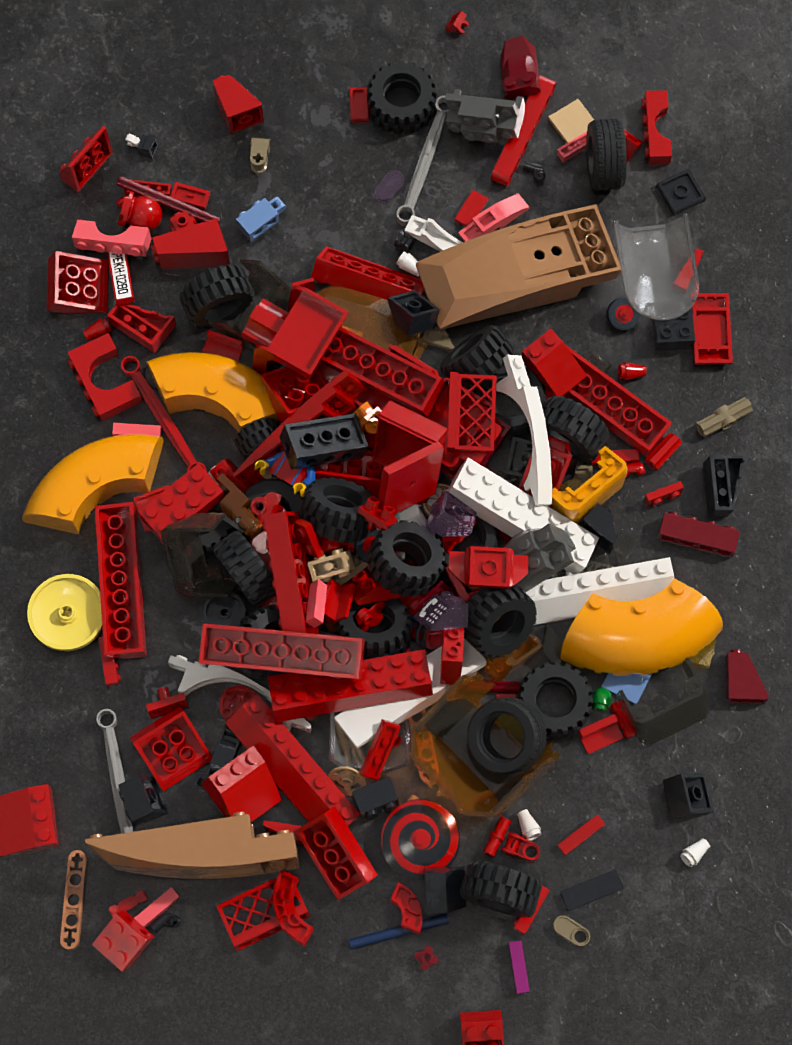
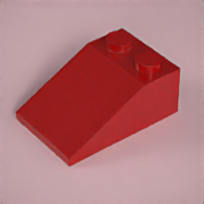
[521,328,587,397]

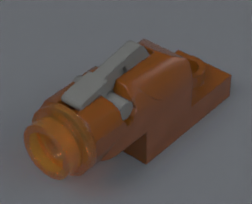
[217,473,263,538]

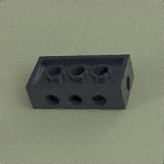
[279,413,369,470]

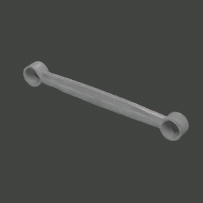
[396,96,449,227]
[96,709,133,834]

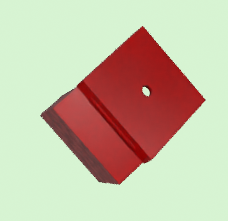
[372,401,448,514]

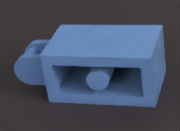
[236,197,286,242]

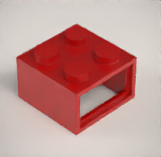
[92,910,154,971]

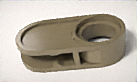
[553,915,590,947]

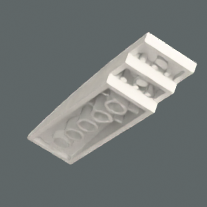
[334,639,487,749]

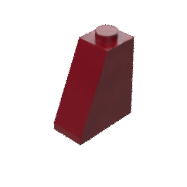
[725,650,768,704]

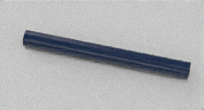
[348,914,449,949]

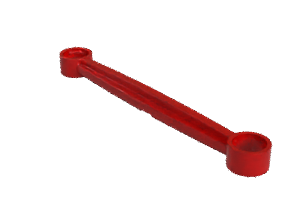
[121,356,207,472]

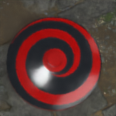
[380,799,460,880]

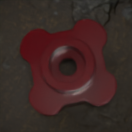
[415,946,439,970]

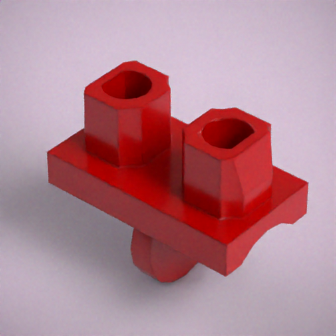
[357,496,398,531]

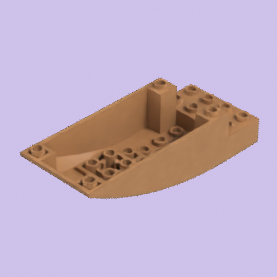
[415,204,622,330]
[85,812,300,879]

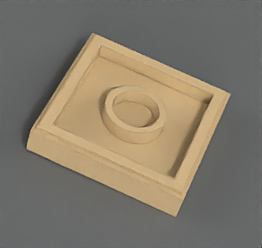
[548,99,594,144]

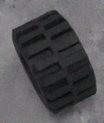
[234,418,279,461]

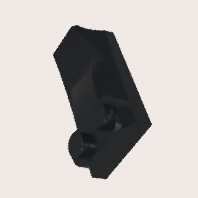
[505,436,578,484]

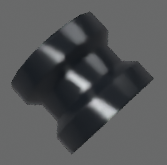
[394,230,416,253]

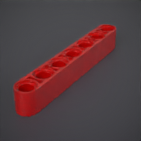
[490,75,557,187]

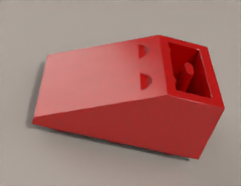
[460,1010,504,1045]

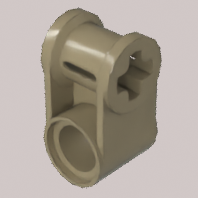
[250,138,270,174]

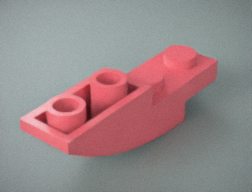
[458,194,529,242]

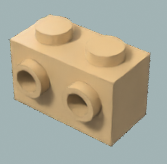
[308,548,355,582]

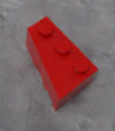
[107,303,177,354]

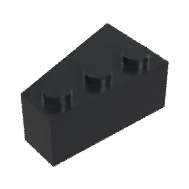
[703,456,746,517]

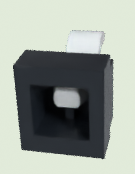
[125,134,158,159]

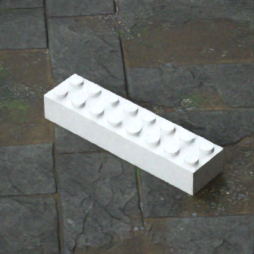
[445,458,599,575]

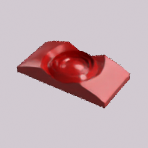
[691,293,733,365]

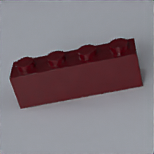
[658,512,740,557]

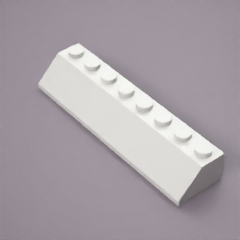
[526,557,674,626]

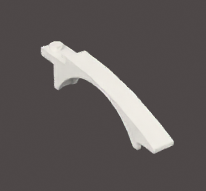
[405,215,463,252]
[496,355,552,506]
[168,655,312,733]

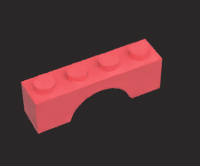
[72,220,152,257]

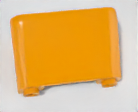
[552,446,628,524]

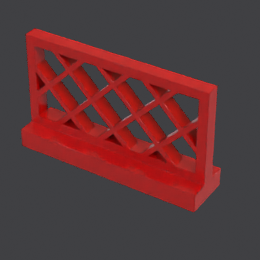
[447,372,497,452]
[216,871,310,952]

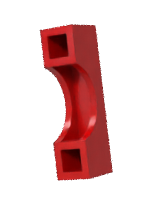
[641,90,672,165]

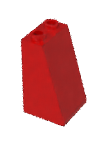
[151,218,230,269]

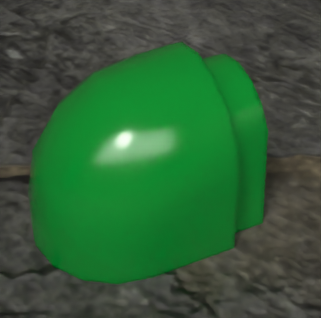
[591,687,612,713]

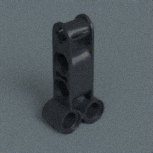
[194,724,241,794]

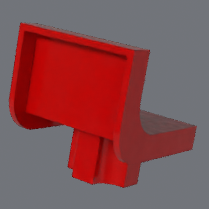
[242,286,349,380]

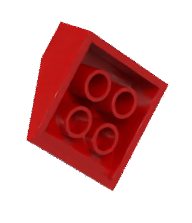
[59,126,113,192]
[47,251,108,314]
[260,366,328,423]
[342,565,401,605]
[129,706,212,791]
[201,746,282,822]
[0,784,59,857]

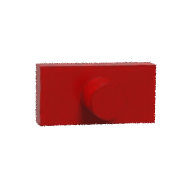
[146,687,188,719]

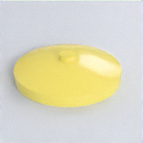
[27,574,103,651]

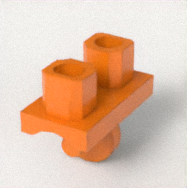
[352,402,381,434]

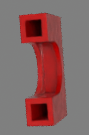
[67,333,143,421]

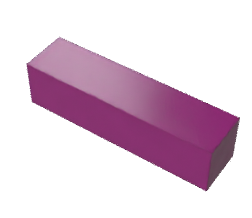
[508,940,530,995]

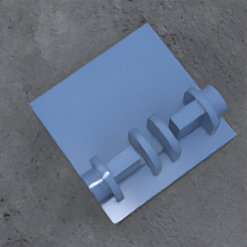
[601,673,652,705]

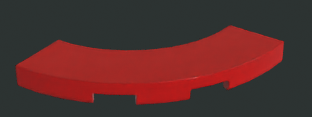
[273,870,314,947]

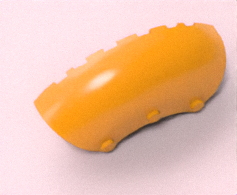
[146,352,282,433]
[22,434,164,534]
[560,578,723,676]

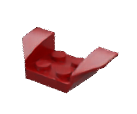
[449,546,528,589]

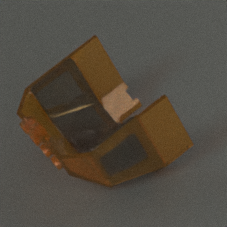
[410,672,560,817]

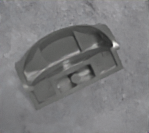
[444,89,525,143]
[503,524,576,593]

